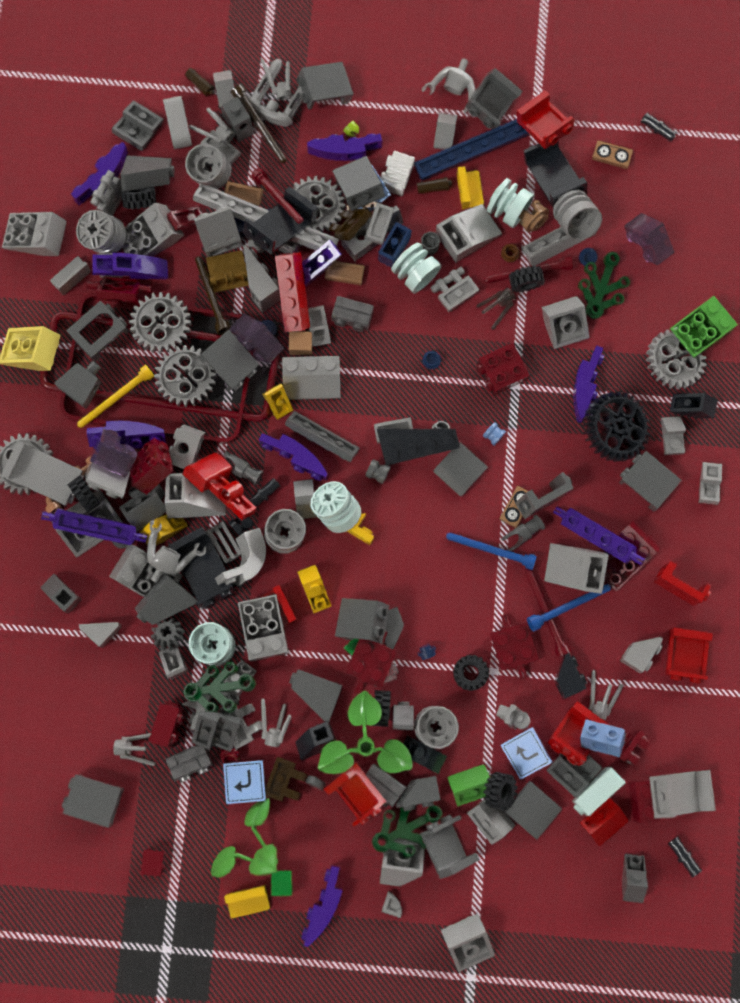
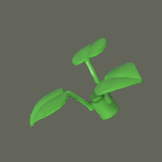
[318,691,412,774]
[211,798,278,878]

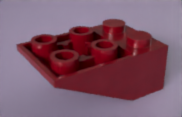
[602,521,660,592]

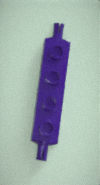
[553,506,645,566]
[41,508,147,545]

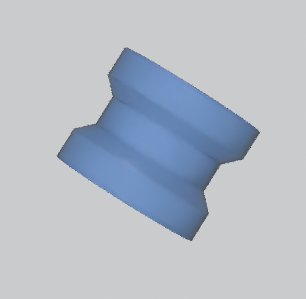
[483,422,506,446]

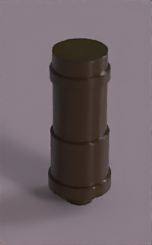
[185,68,215,97]
[417,177,452,194]

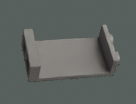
[1,441,85,506]
[650,770,716,818]

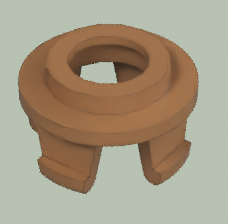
[519,200,549,233]

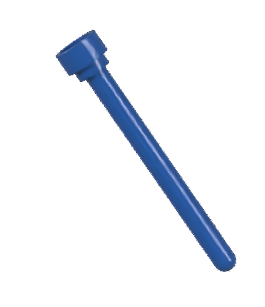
[446,533,537,570]
[527,584,611,632]

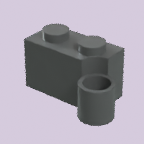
[119,484,166,532]

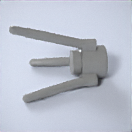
[261,59,292,100]
[189,108,235,144]
[589,670,623,720]
[261,699,291,747]
[114,733,155,766]

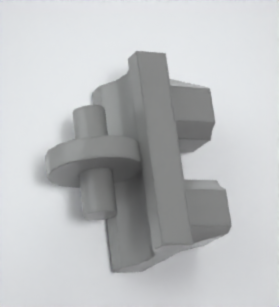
[496,704,531,730]

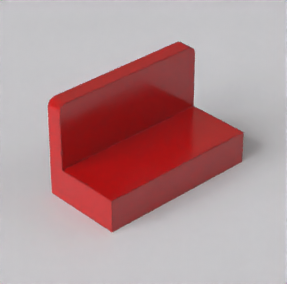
[260,585,297,628]
[580,797,628,846]

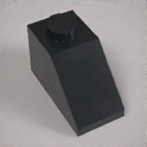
[670,393,717,419]

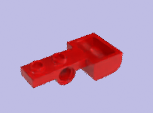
[182,453,257,520]

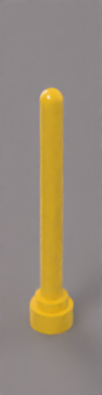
[77,364,154,428]

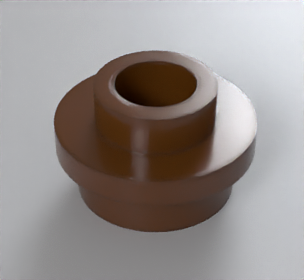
[501,244,520,262]

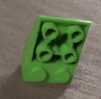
[670,296,738,358]

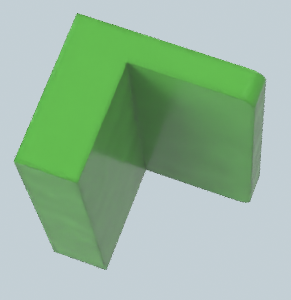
[448,765,490,807]

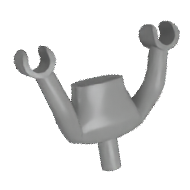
[422,59,476,117]
[147,520,206,583]

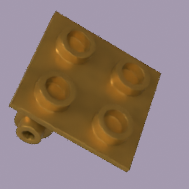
[206,250,249,293]

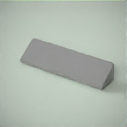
[521,227,596,266]

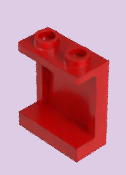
[517,90,574,149]
[653,561,711,606]
[665,628,713,684]
[547,701,609,766]
[324,763,386,827]

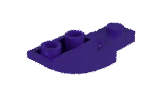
[307,133,382,161]
[71,142,128,206]
[92,253,168,279]
[574,345,604,423]
[87,421,166,449]
[259,433,328,481]
[301,865,342,947]

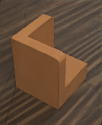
[289,332,312,355]

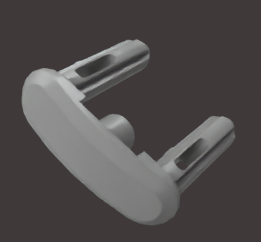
[247,59,303,127]

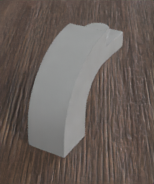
[215,528,266,587]

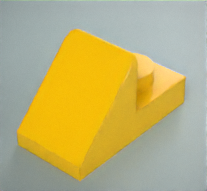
[262,384,293,420]
[347,513,374,545]

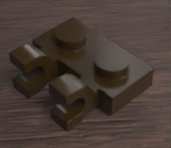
[328,208,371,241]
[265,757,308,802]

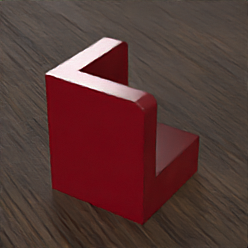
[141,849,164,877]

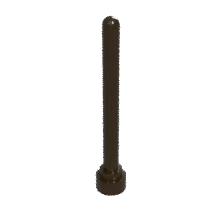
[230,84,287,163]
[195,256,232,336]

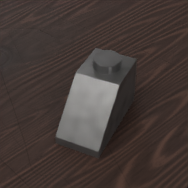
[392,701,414,730]

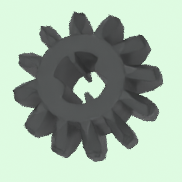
[151,618,184,651]

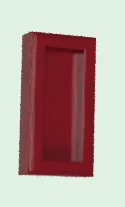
[167,206,203,231]

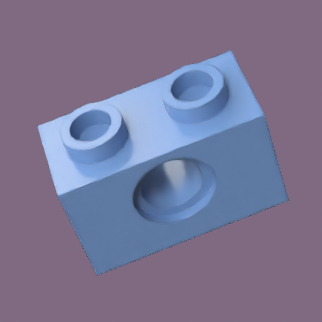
[580,720,625,757]

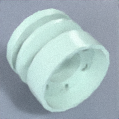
[487,178,534,228]
[391,243,442,293]
[311,481,361,533]
[189,622,236,666]

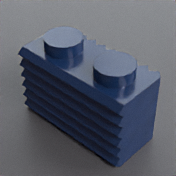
[378,222,412,268]

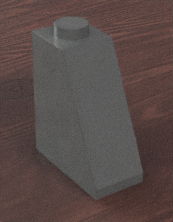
[121,156,175,191]
[134,573,197,625]
[289,669,342,723]

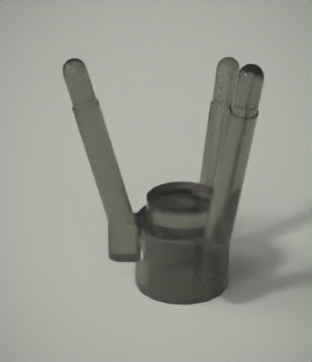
[476,287,516,330]

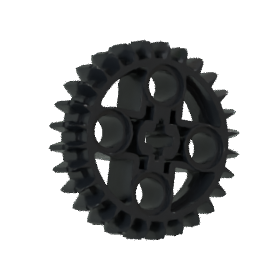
[582,391,651,462]

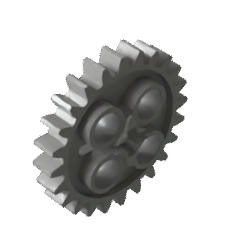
[293,176,345,232]
[129,292,192,354]
[646,329,707,389]
[154,345,217,407]
[0,433,54,496]

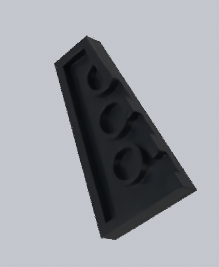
[377,428,460,465]

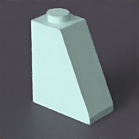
[572,767,625,816]

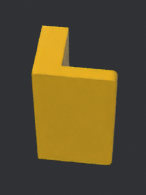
[457,167,484,209]
[225,885,270,918]

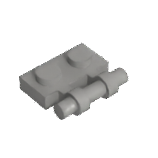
[90,170,122,216]
[430,267,479,313]

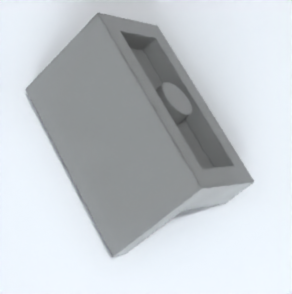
[50,256,91,296]
[467,800,515,845]

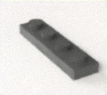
[285,411,360,462]

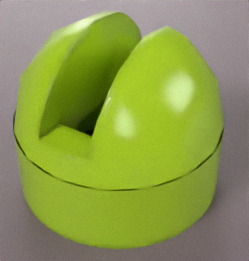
[343,121,359,137]

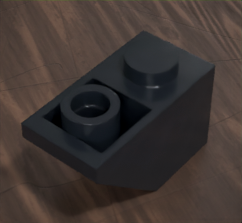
[554,653,587,699]
[295,721,336,760]
[403,736,447,774]

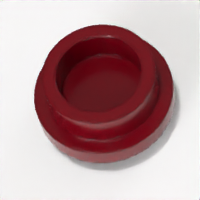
[220,748,240,764]

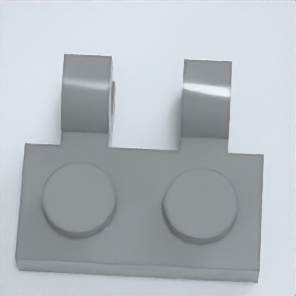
[231,703,262,749]

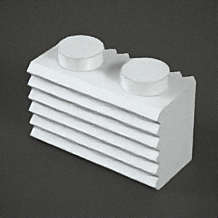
[380,151,415,196]

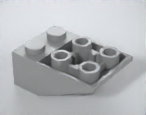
[122,203,184,257]
[436,204,502,263]
[194,206,242,257]
[2,212,67,256]
[243,245,281,313]
[84,454,130,499]
[165,473,226,518]
[544,543,608,594]
[109,545,183,597]
[238,595,289,662]

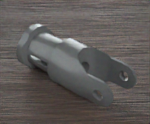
[224,452,264,486]
[501,514,545,551]

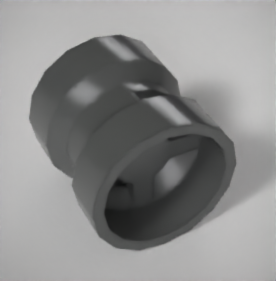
[421,232,440,255]
[365,459,391,484]

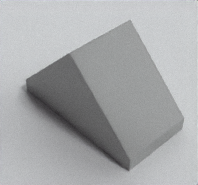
[213,70,234,108]
[433,113,457,150]
[294,479,317,519]
[79,622,121,648]
[159,645,189,680]

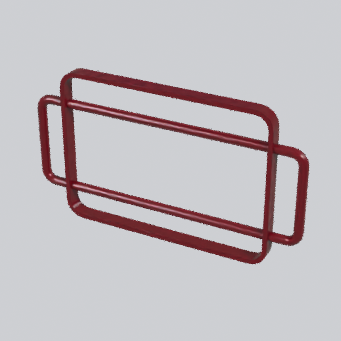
[40,293,280,444]

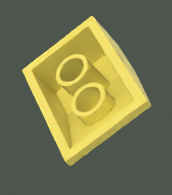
[0,326,61,371]

